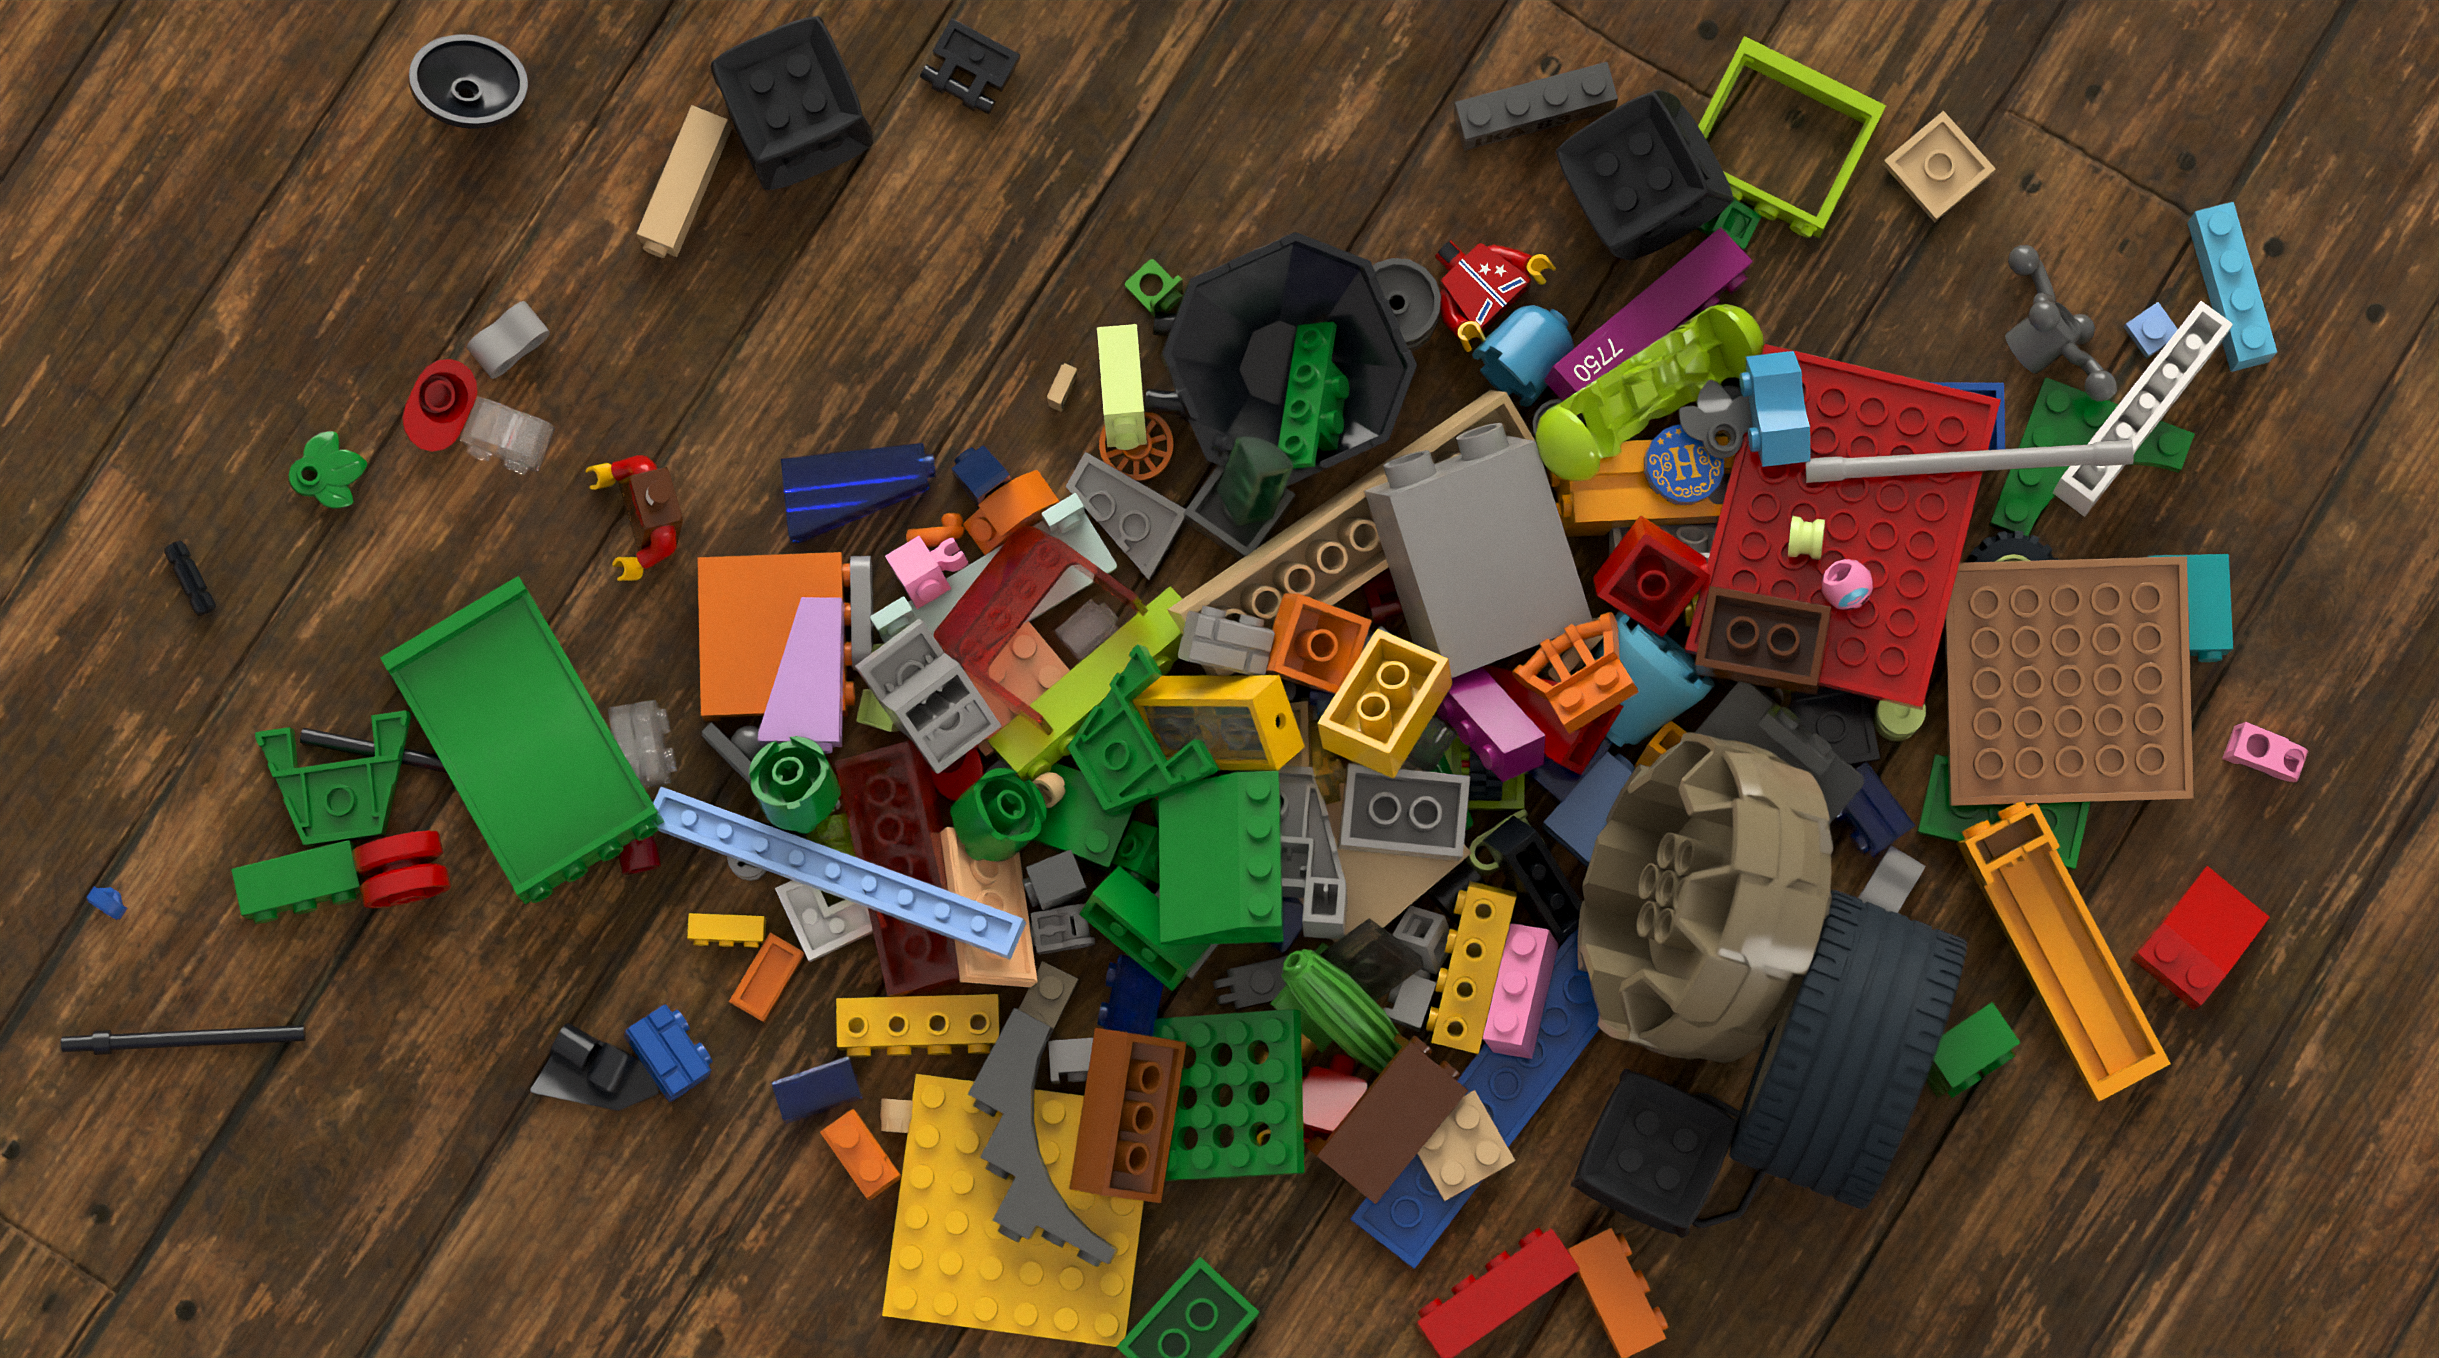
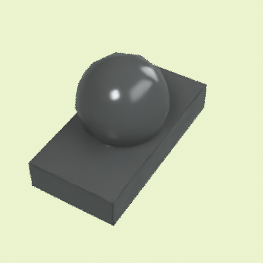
[702,722,763,786]

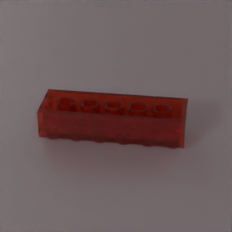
[835,741,960,997]

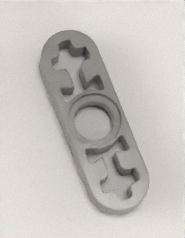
[850,556,874,671]

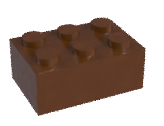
[1695,586,1831,695]

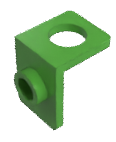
[1125,259,1183,317]

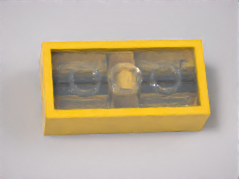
[1133,675,1305,771]

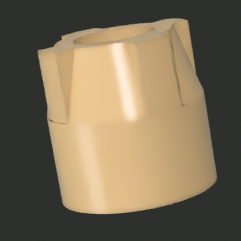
[880,1099,913,1133]

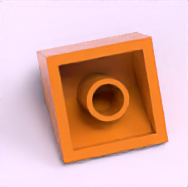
[1266,593,1372,695]

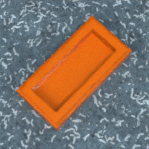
[729,932,805,1023]

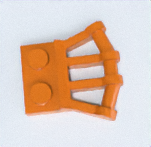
[1512,612,1639,734]

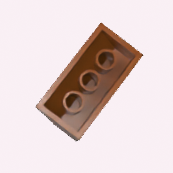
[1069,1028,1187,1203]

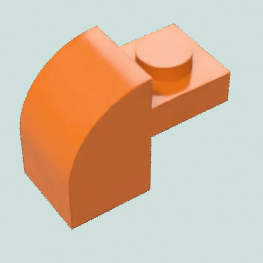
[963,470,1060,555]

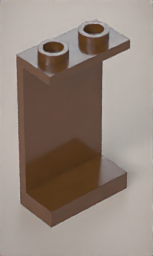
[1305,1033,1468,1204]

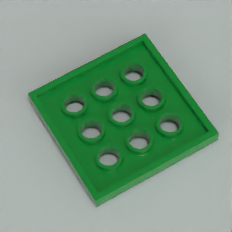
[1149,1009,1305,1181]

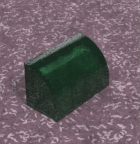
[1217,437,1294,526]

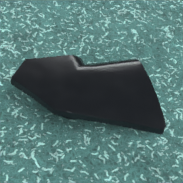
[530,1023,659,1111]

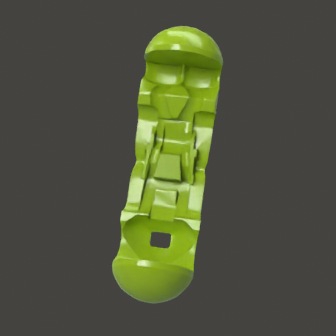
[1536,304,1764,481]

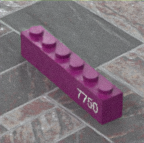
[1544,227,1753,401]

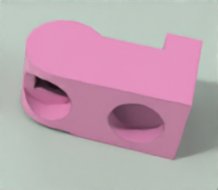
[2222,722,2308,782]

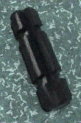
[164,540,216,616]

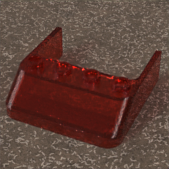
[933,526,1148,736]

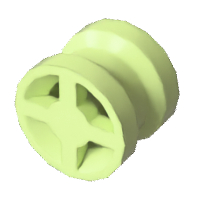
[1788,516,1825,560]

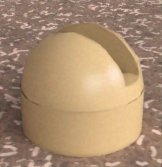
[1032,772,1065,808]

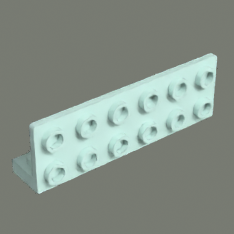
[870,493,1117,664]

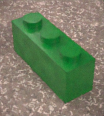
[231,840,364,924]
[1079,866,1211,991]

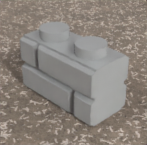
[1178,606,1275,675]

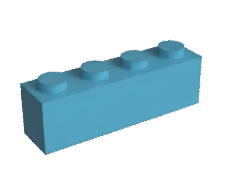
[2187,202,2277,372]

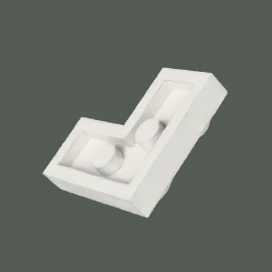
[775,880,882,962]

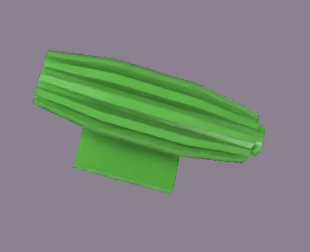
[1270,943,1402,1074]

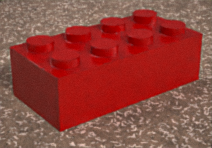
[1415,1227,1580,1358]

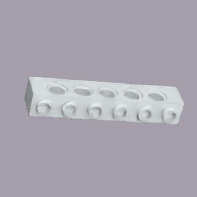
[2053,301,2233,517]

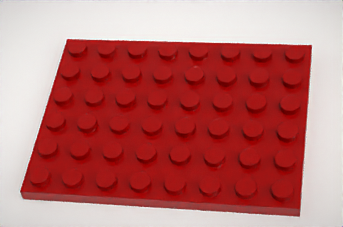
[1685,344,2001,710]

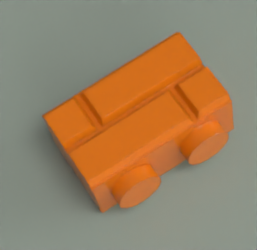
[820,1109,902,1201]

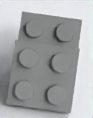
[855,619,1002,774]

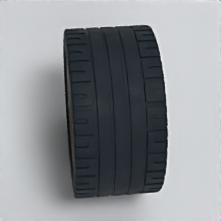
[1729,890,1967,1209]

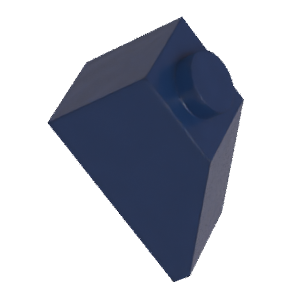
[951,445,1011,509]

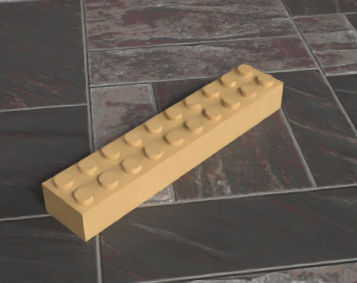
[1167,390,1535,676]

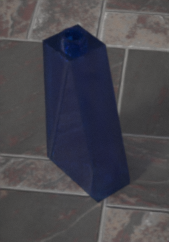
[781,443,936,544]

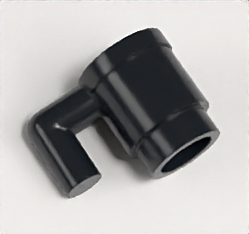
[1427,863,1487,927]

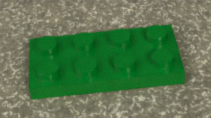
[1917,754,2090,871]

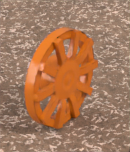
[1099,411,1174,482]

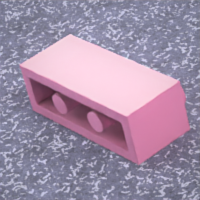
[1483,923,1559,1059]

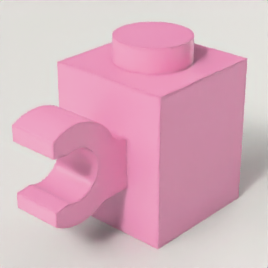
[885,536,968,609]

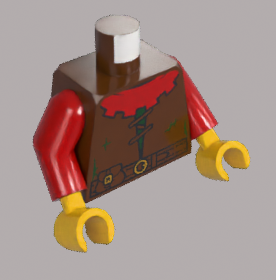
[585,455,683,581]

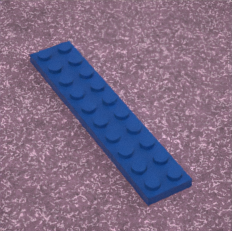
[1350,929,1600,1269]

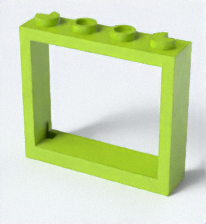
[1698,36,1886,238]

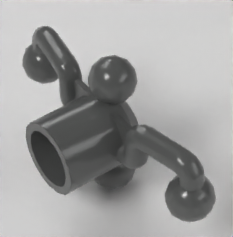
[2005,245,2117,401]

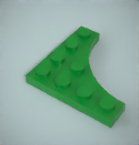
[1989,377,2195,536]

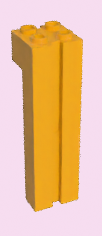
[1547,437,1736,537]
[1956,801,2171,1102]

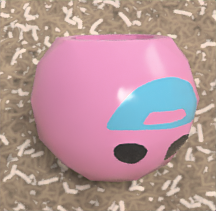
[1821,559,1873,610]

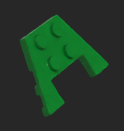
[1067,644,1220,813]
[255,710,411,847]

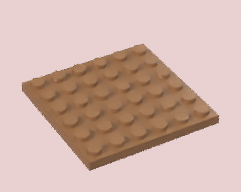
[1944,556,2194,805]

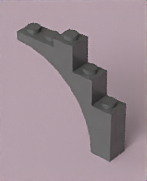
[968,1008,1118,1267]

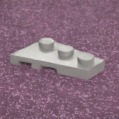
[1066,452,1186,580]

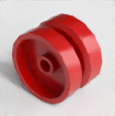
[352,831,451,908]

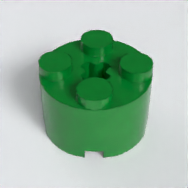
[749,736,841,834]
[950,768,1047,862]

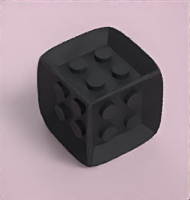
[710,16,874,190]
[1556,89,1734,261]
[1570,1068,1739,1238]

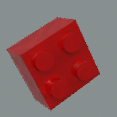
[1593,515,1710,637]

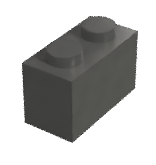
[1022,850,1088,911]

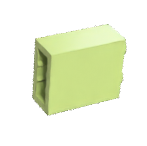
[1097,324,1147,450]

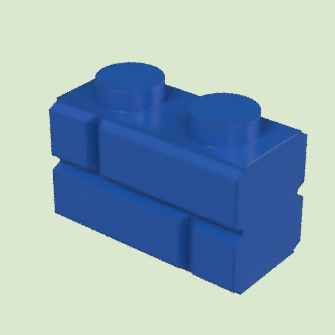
[624,1004,713,1103]

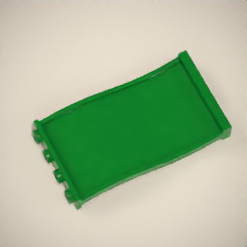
[380,576,665,905]

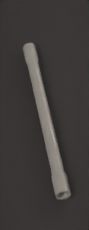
[1805,440,2134,483]

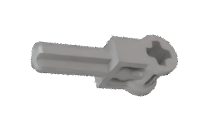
[1029,904,1095,955]

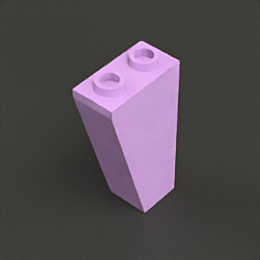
[758,597,845,754]

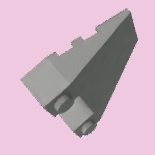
[1230,765,1348,940]

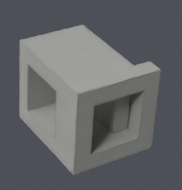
[1391,905,1450,975]
[1384,966,1436,1032]
[1048,1038,1093,1085]

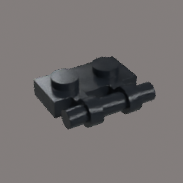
[920,18,1021,115]

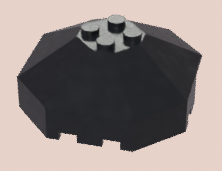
[1160,232,1417,489]

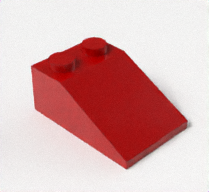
[2131,866,2270,1010]

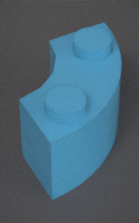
[1740,351,1810,467]

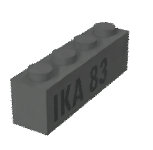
[1453,62,1618,151]

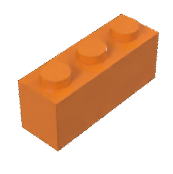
[1567,1228,1669,1358]

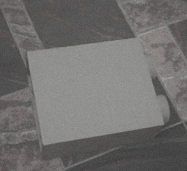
[1364,423,1593,678]

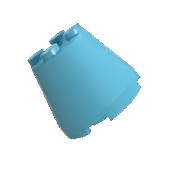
[1593,611,1715,747]

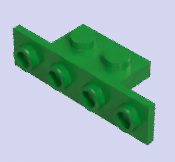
[1275,322,1349,470]

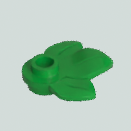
[288,431,367,509]

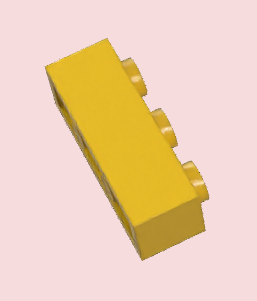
[687,913,766,948]

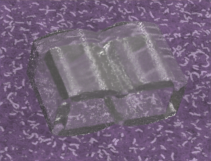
[460,396,555,475]

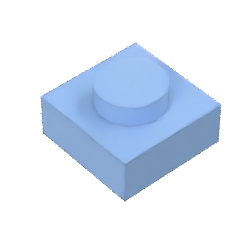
[2124,302,2178,359]

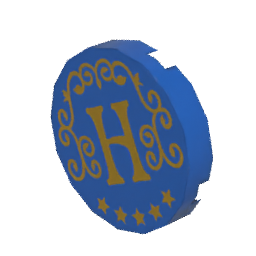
[1644,425,1724,505]

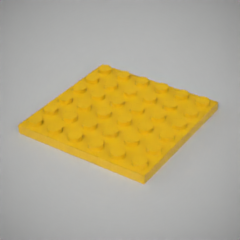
[882,1074,1144,1347]

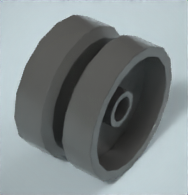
[1373,258,1441,352]

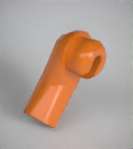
[906,513,965,548]

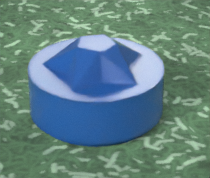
[86,886,128,920]

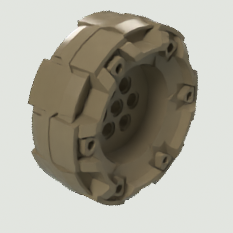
[1578,733,1833,1064]

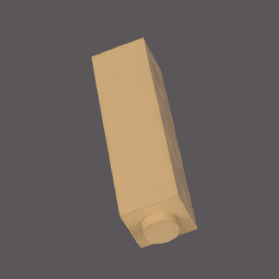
[636,105,732,258]

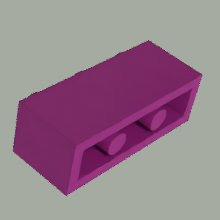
[1436,667,1545,782]

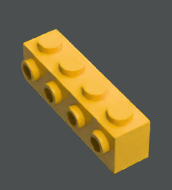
[1426,881,1517,1054]
[836,994,1001,1057]

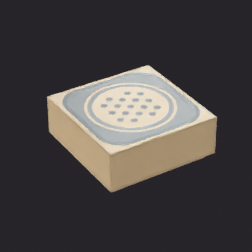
[1047,363,1078,412]

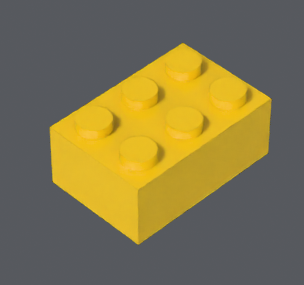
[1318,629,1452,779]

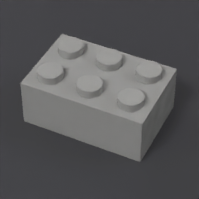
[1338,764,1470,861]

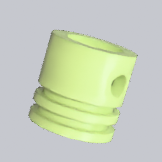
[1873,700,1926,741]

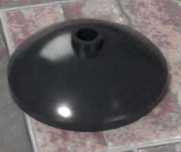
[408,35,528,129]

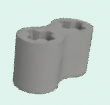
[466,301,550,379]
[1858,845,1926,913]

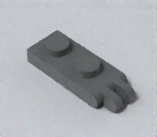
[1212,950,1316,1010]

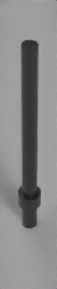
[61,1025,306,1055]

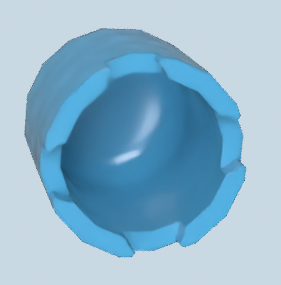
[1473,305,1574,407]

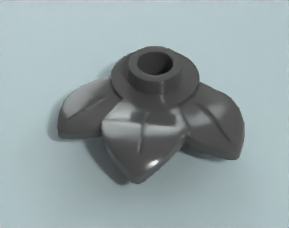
[1679,379,1753,459]

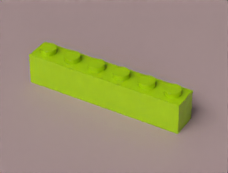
[988,586,1183,782]

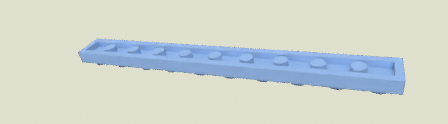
[654,787,1026,960]

